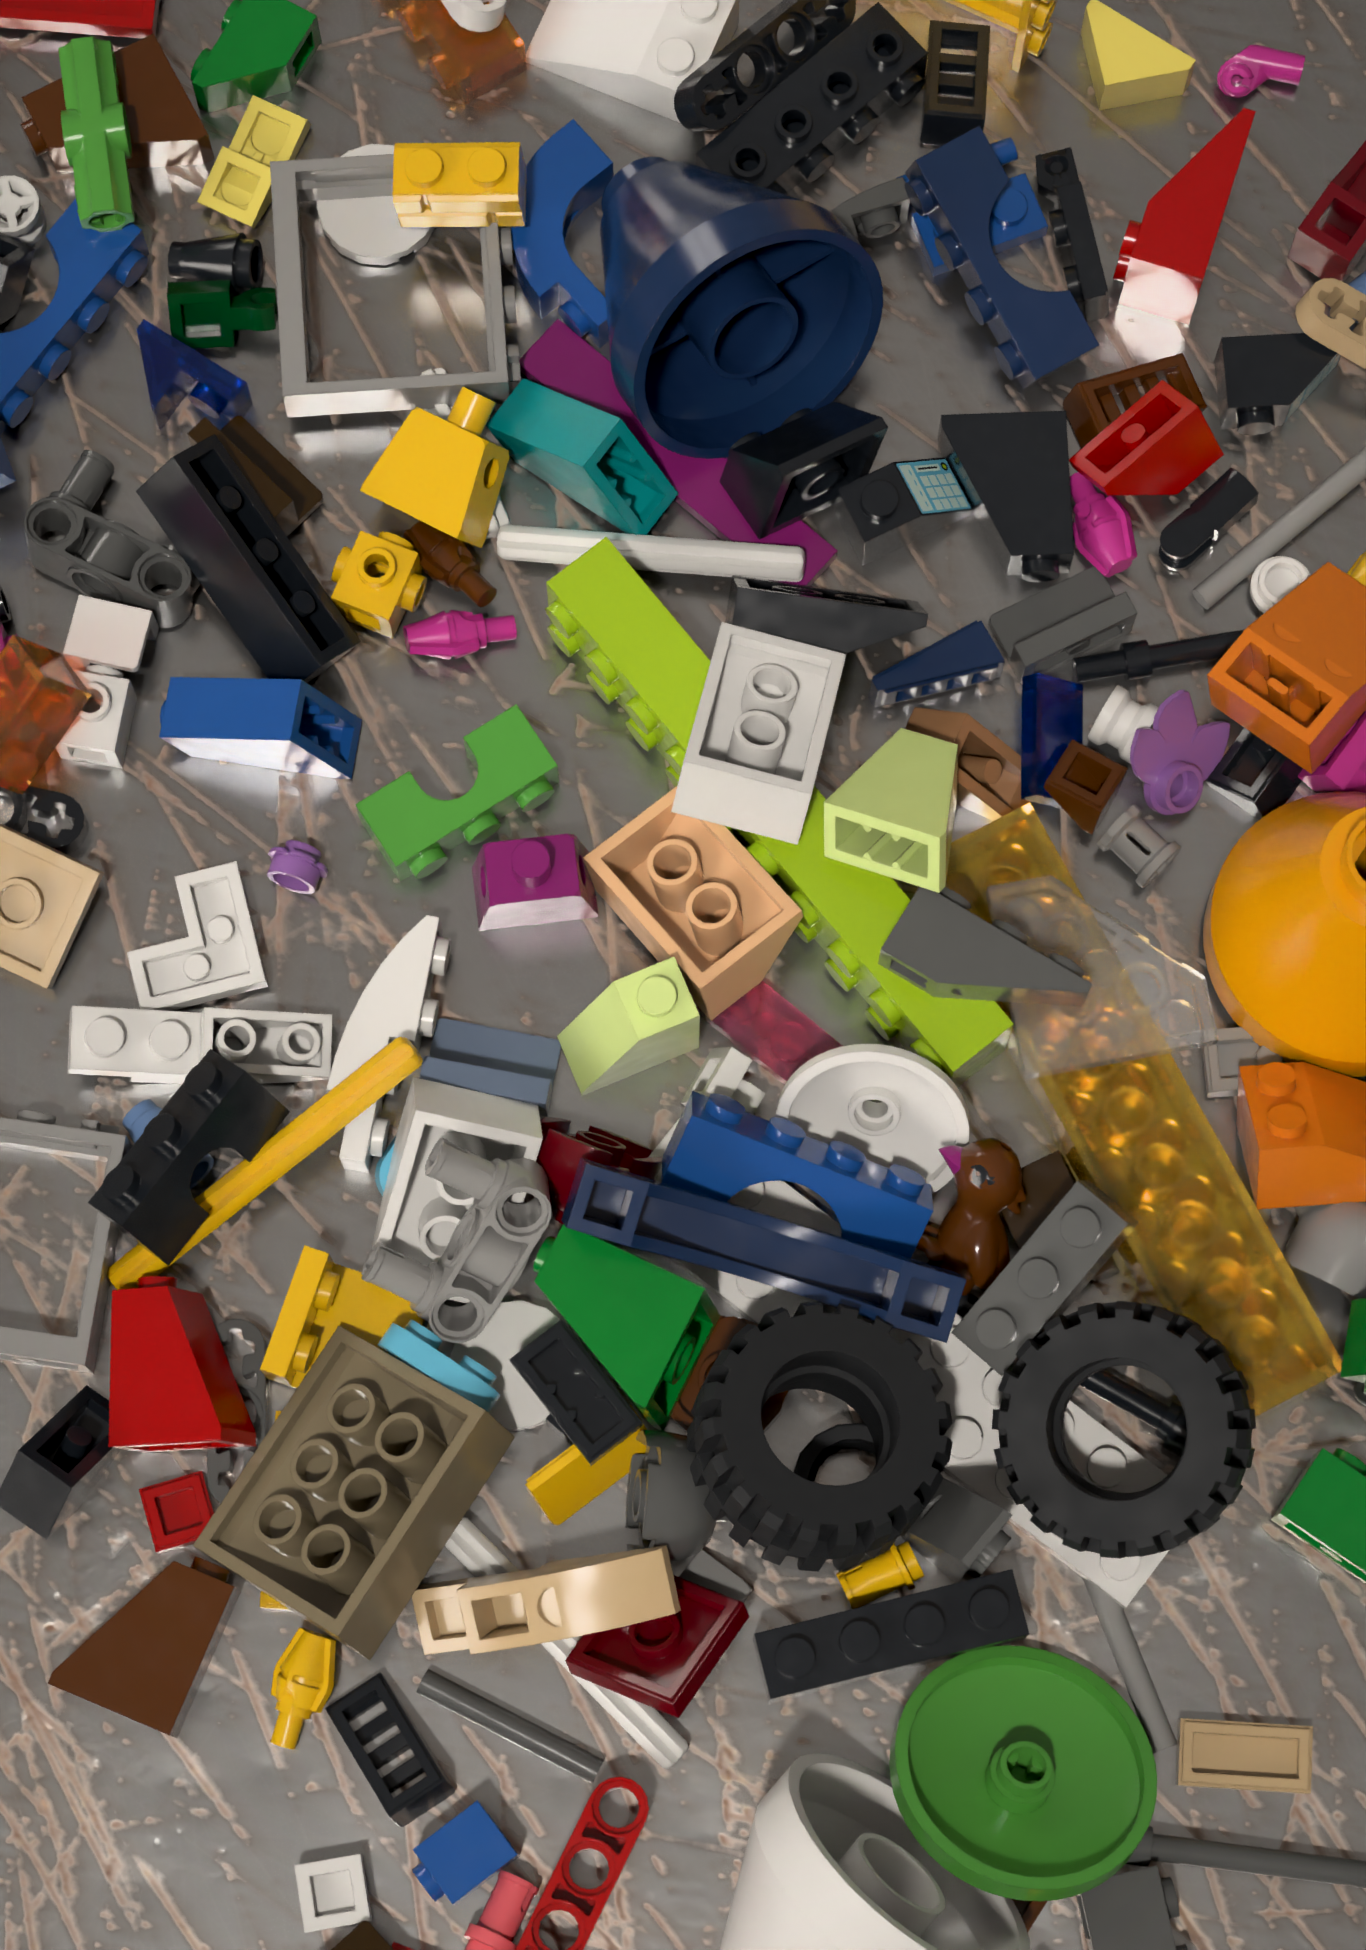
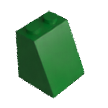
[533,1224,721,1431]

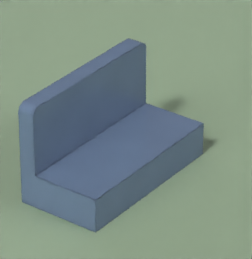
[419,1018,561,1117]

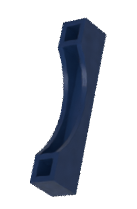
[561,1158,967,1343]

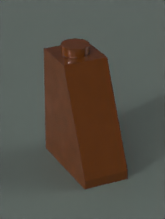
[20,33,215,173]
[48,1556,241,1739]

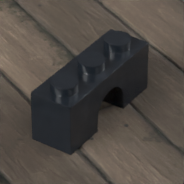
[88,1049,290,1266]

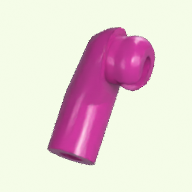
[1217,45,1305,98]

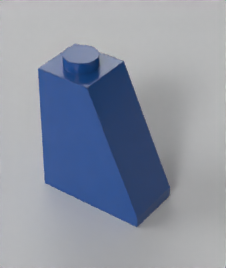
[159,677,362,779]

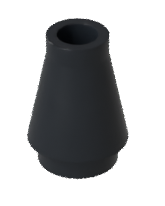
[168,233,263,295]

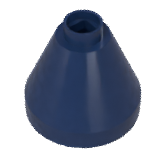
[600,156,883,459]

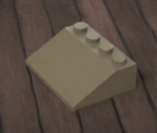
[193,1326,515,1661]

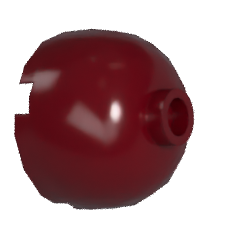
[536,1117,662,1224]

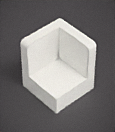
[63,595,159,672]

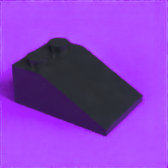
[725,575,928,654]

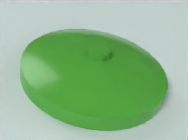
[889,1645,1157,1901]

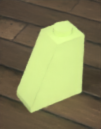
[824,728,958,893]
[557,957,700,1096]

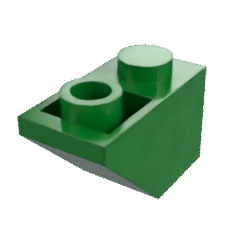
[191,0,322,113]

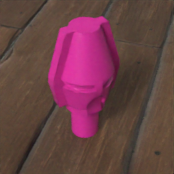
[1070,472,1137,578]
[403,610,517,660]

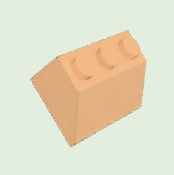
[583,785,803,1021]

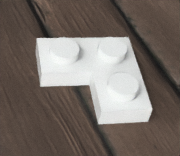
[127,861,268,1011]

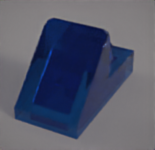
[137,319,253,429]

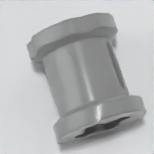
[1097,804,1182,888]

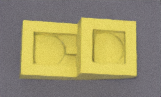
[197,95,312,229]

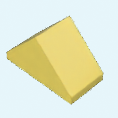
[1081,0,1196,111]

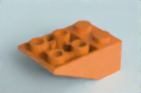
[1207,562,1366,774]

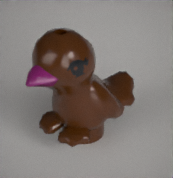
[916,1138,1026,1296]

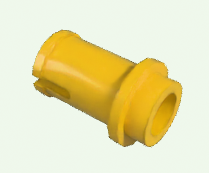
[836,1541,925,1609]

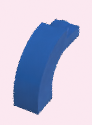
[511,119,614,349]

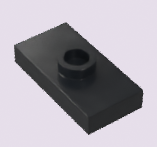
[509,1319,643,1466]

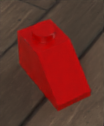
[1069,379,1224,496]

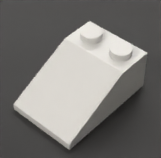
[524,0,739,123]
[671,622,846,845]
[369,1077,543,1304]

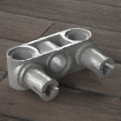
[361,1138,552,1343]

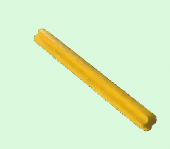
[107,1037,423,1290]

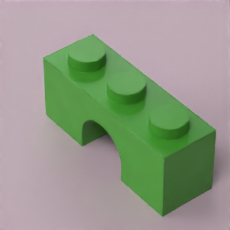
[355,704,559,882]

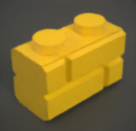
[392,142,527,227]

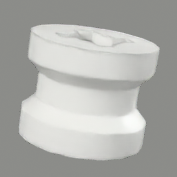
[0,175,46,247]
[1087,685,1159,764]

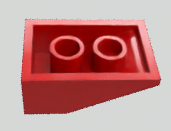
[1113,108,1256,325]

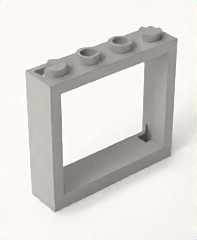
[270,154,521,418]
[0,1110,133,1374]

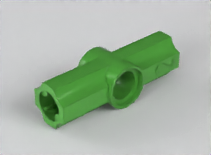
[58,36,135,232]

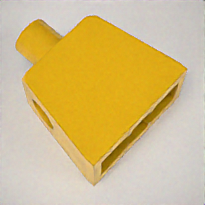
[360,386,509,548]

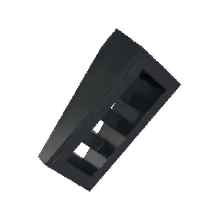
[920,20,990,146]
[325,1672,455,1827]

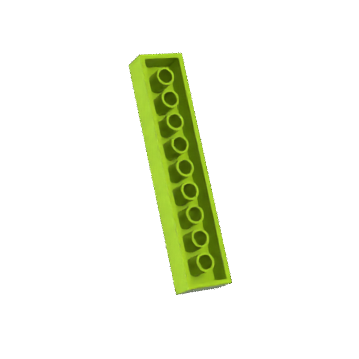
[545,537,1014,1088]

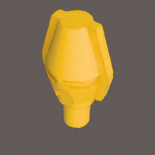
[270,1628,336,1749]

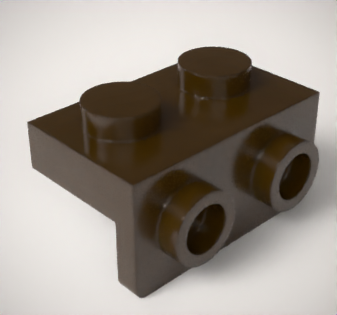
[187,415,324,536]

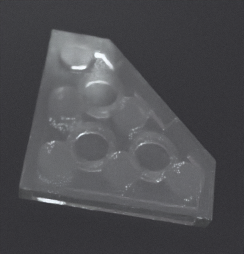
[985,875,1219,1080]

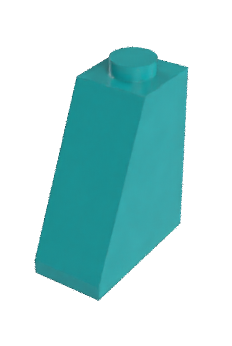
[486,378,678,535]

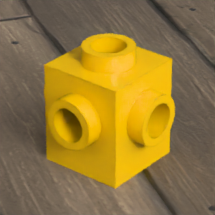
[331,530,427,639]

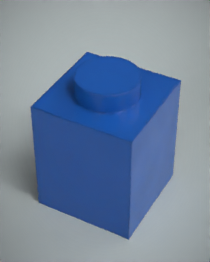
[412,1800,519,1905]

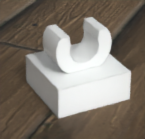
[680,1047,765,1115]

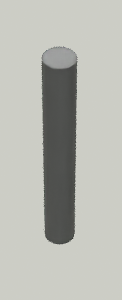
[416,1669,604,1784]

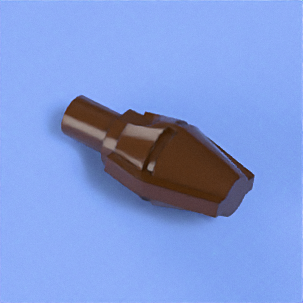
[402,521,497,608]

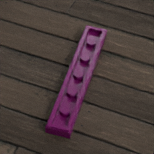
[519,318,838,586]

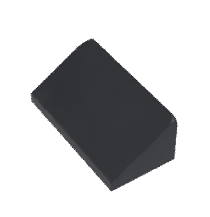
[1206,728,1303,820]

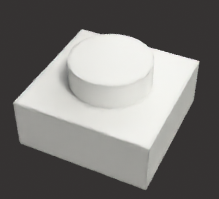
[294,1854,372,1933]

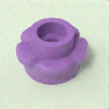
[267,840,328,894]

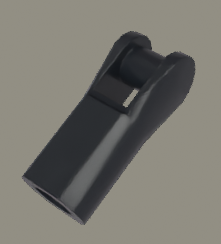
[1158,468,1259,571]

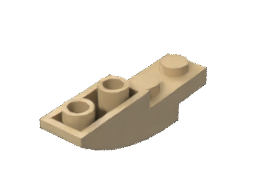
[412,1545,681,1655]

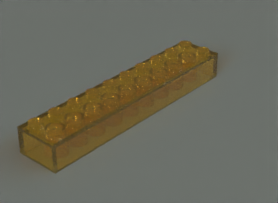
[917,803,1342,1420]

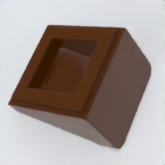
[1043,739,1128,835]

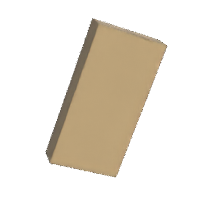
[1176,1718,1313,1794]

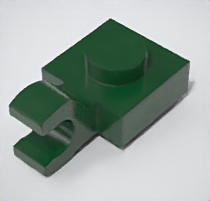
[167,280,278,349]

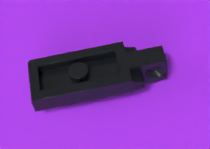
[1035,147,1109,322]

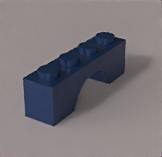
[905,125,1099,389]

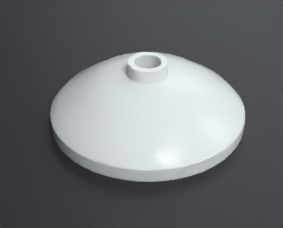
[775,1044,970,1194]

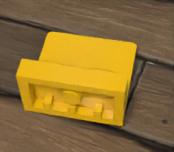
[260,1245,425,1389]

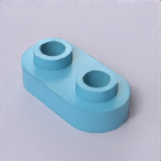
[377,1319,501,1413]

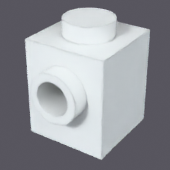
[52,665,137,768]

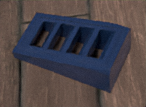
[869,620,1005,708]

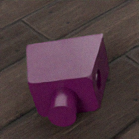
[472,834,598,931]

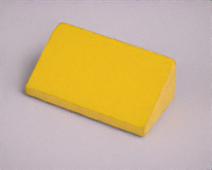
[525,1405,647,1526]

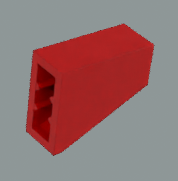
[108,1276,256,1453]

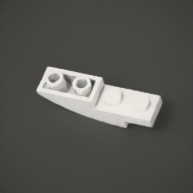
[326,915,451,1173]
[67,1005,332,1084]

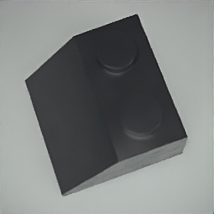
[719,402,888,540]

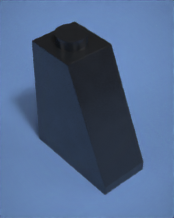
[938,411,1074,582]

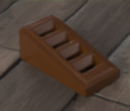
[1063,353,1207,449]

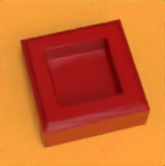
[139,1470,215,1554]

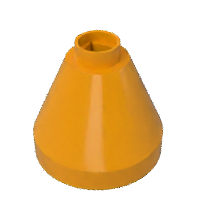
[1203,791,1366,1077]

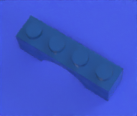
[0,198,149,436]
[661,1091,934,1258]

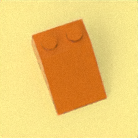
[1236,1062,1366,1210]

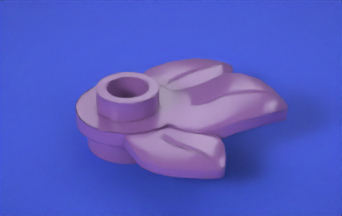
[1130,689,1230,815]

